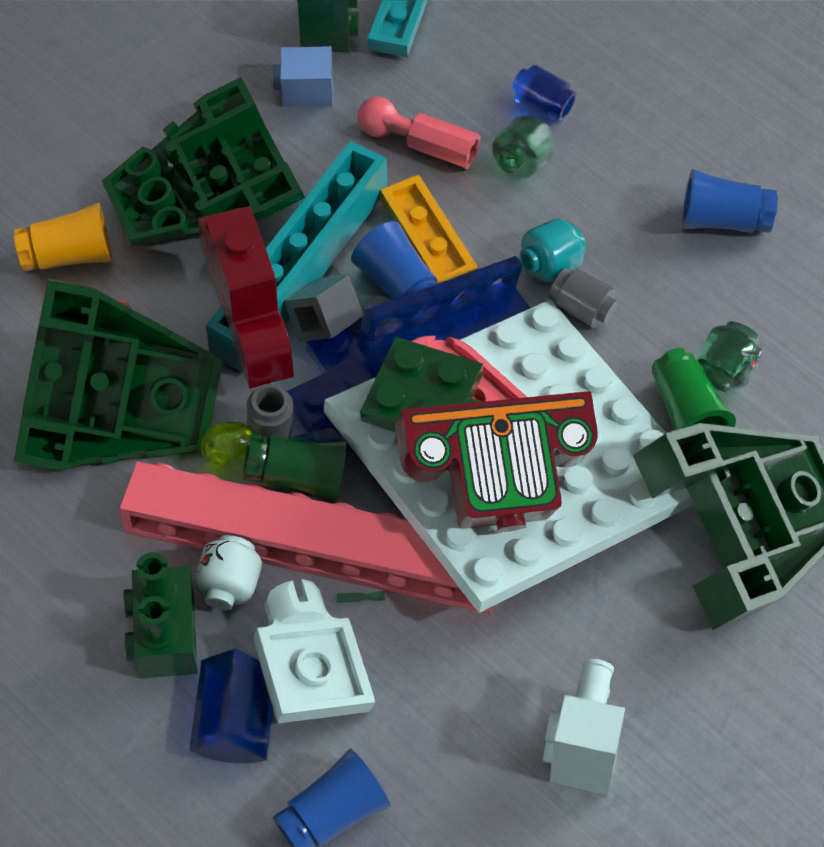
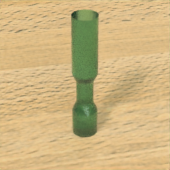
[337,591,385,603]

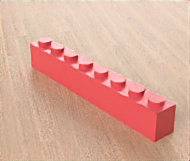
[120,461,491,614]

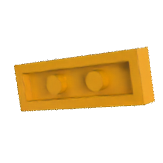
[380,174,478,292]

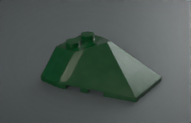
[14,279,223,470]

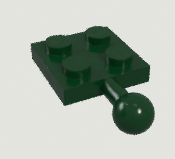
[360,337,483,432]

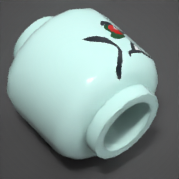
[193,535,262,610]

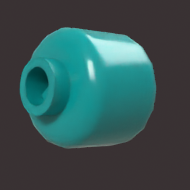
[519,219,587,282]

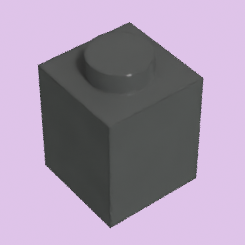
[284,275,364,342]

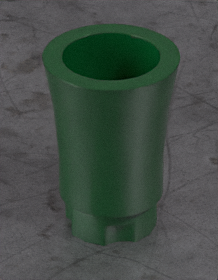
[243,434,346,504]

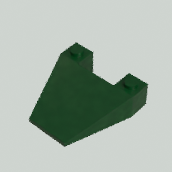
[633,423,824,630]

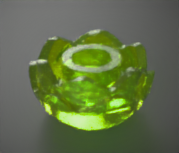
[200,422,254,465]

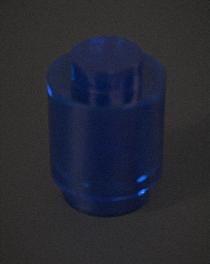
[512,64,577,121]

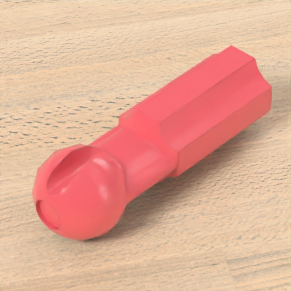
[357,97,481,170]

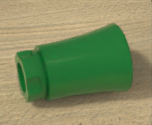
[652,348,736,431]

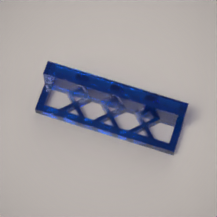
[357,256,531,374]

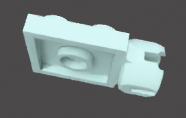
[253,579,375,724]

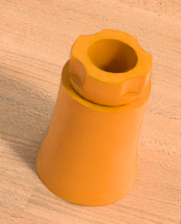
[14,202,112,271]

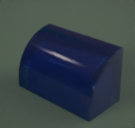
[189,648,273,763]

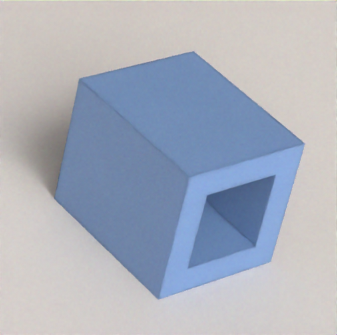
[273,47,333,107]

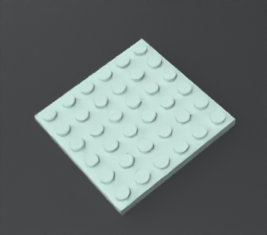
[324,300,694,613]

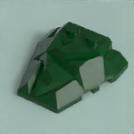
[102,77,305,246]

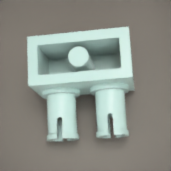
[543,659,625,795]

